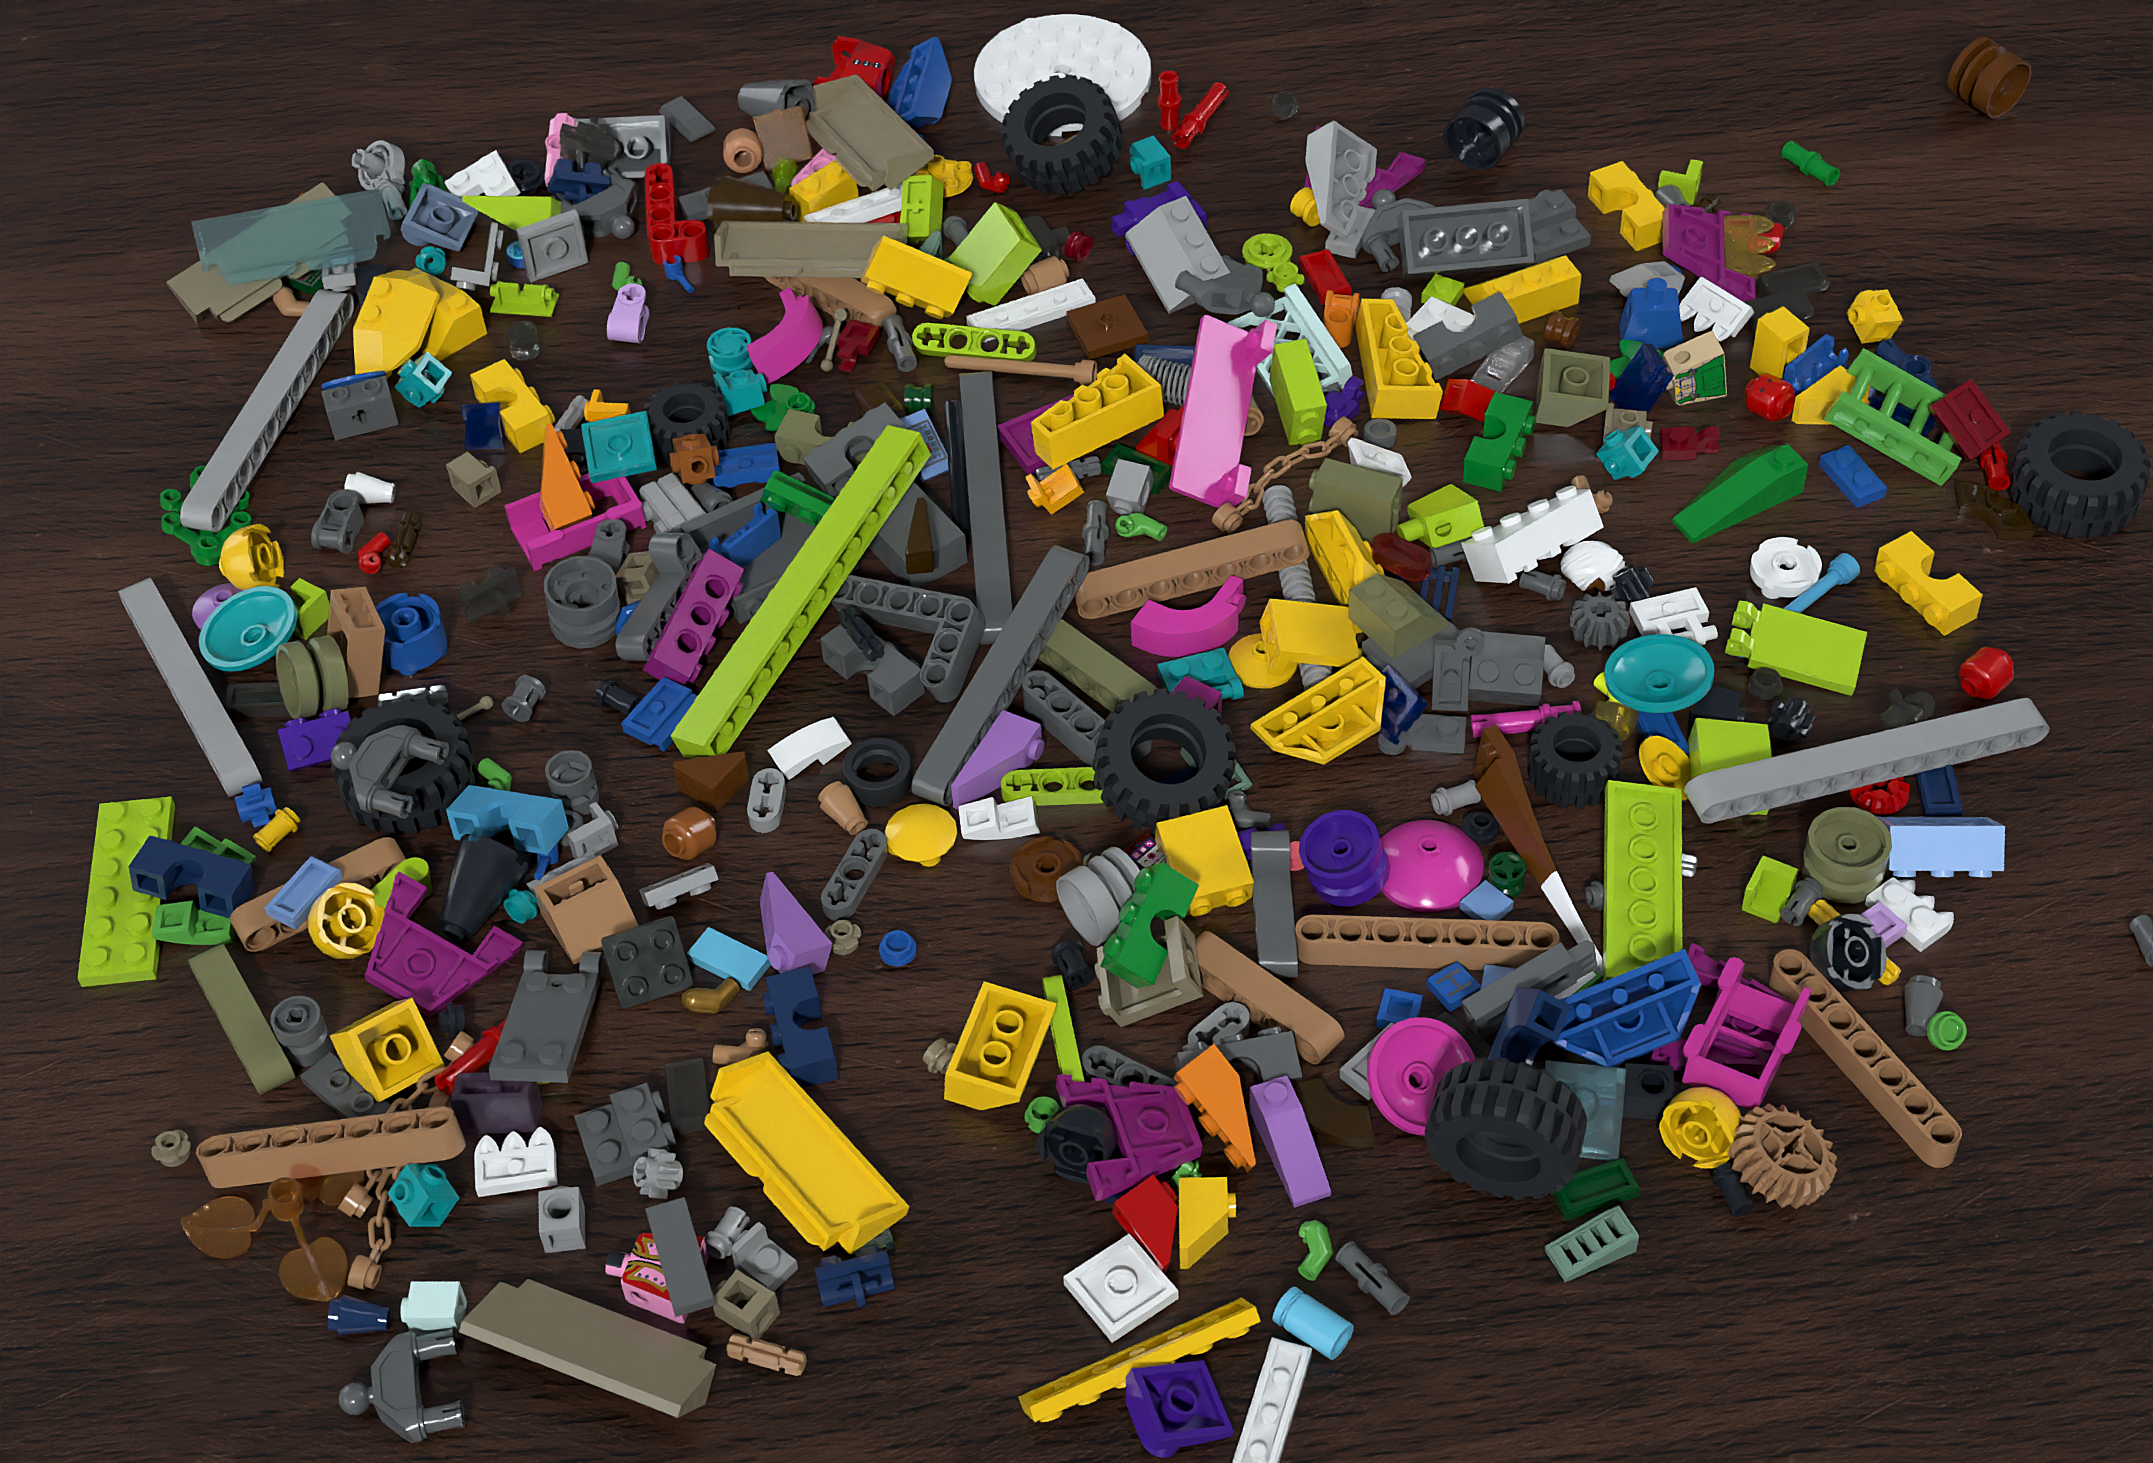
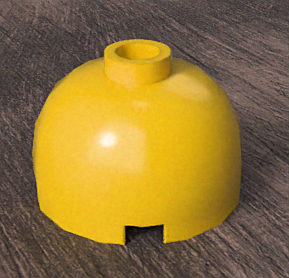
[219,524,284,591]
[308,883,385,959]
[1659,1087,1741,1168]

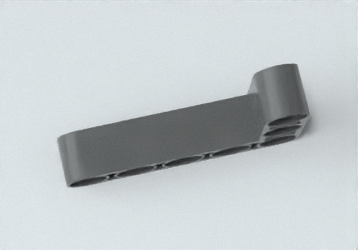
[831,575,986,702]

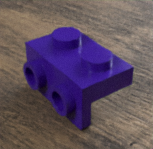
[278,709,352,772]

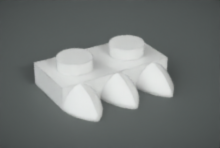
[1679,276,1754,342]
[1865,877,1954,952]
[474,1127,557,1197]

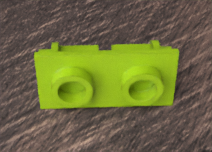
[490,281,559,317]

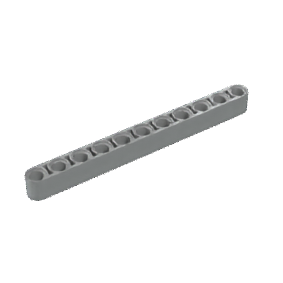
[180,289,354,532]
[1684,698,2050,823]

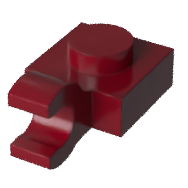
[838,320,880,373]
[1660,427,1720,461]

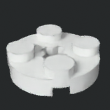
[1750,537,1822,599]

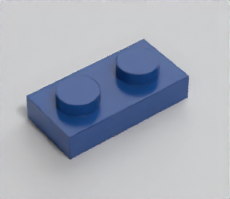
[1819,445,1887,508]

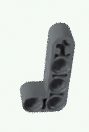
[616,533,703,661]
[1022,670,1152,767]
[1250,830,1298,978]

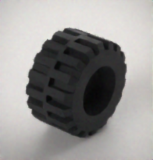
[644,381,730,465]
[1527,711,1623,809]

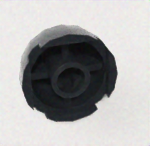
[1807,914,1887,992]
[1037,1104,1119,1184]

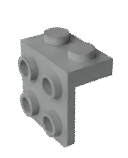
[451,222,503,291]

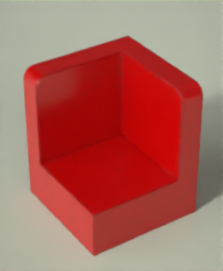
[1439,379,1498,423]

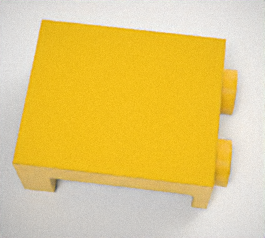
[1260,599,1362,676]
[1155,805,1254,916]

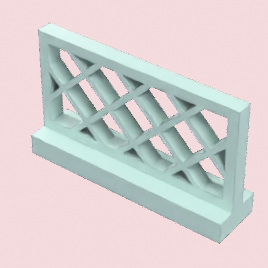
[1228,284,1353,398]

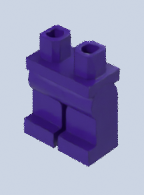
[1112,181,1207,255]

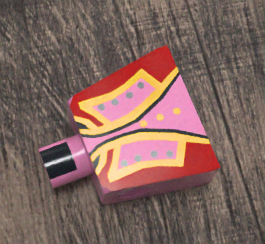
[606,1233,709,1324]

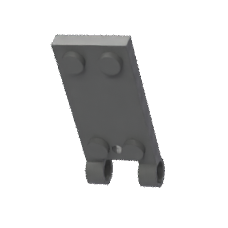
[489,950,605,1083]

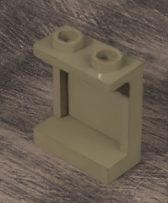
[1095,916,1203,1027]

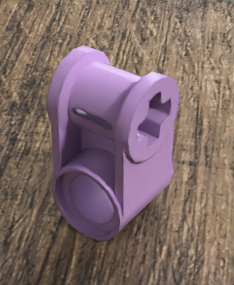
[607,284,649,343]

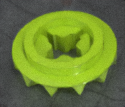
[1242,233,1292,272]

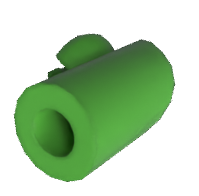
[612,262,642,291]
[1115,513,1167,541]

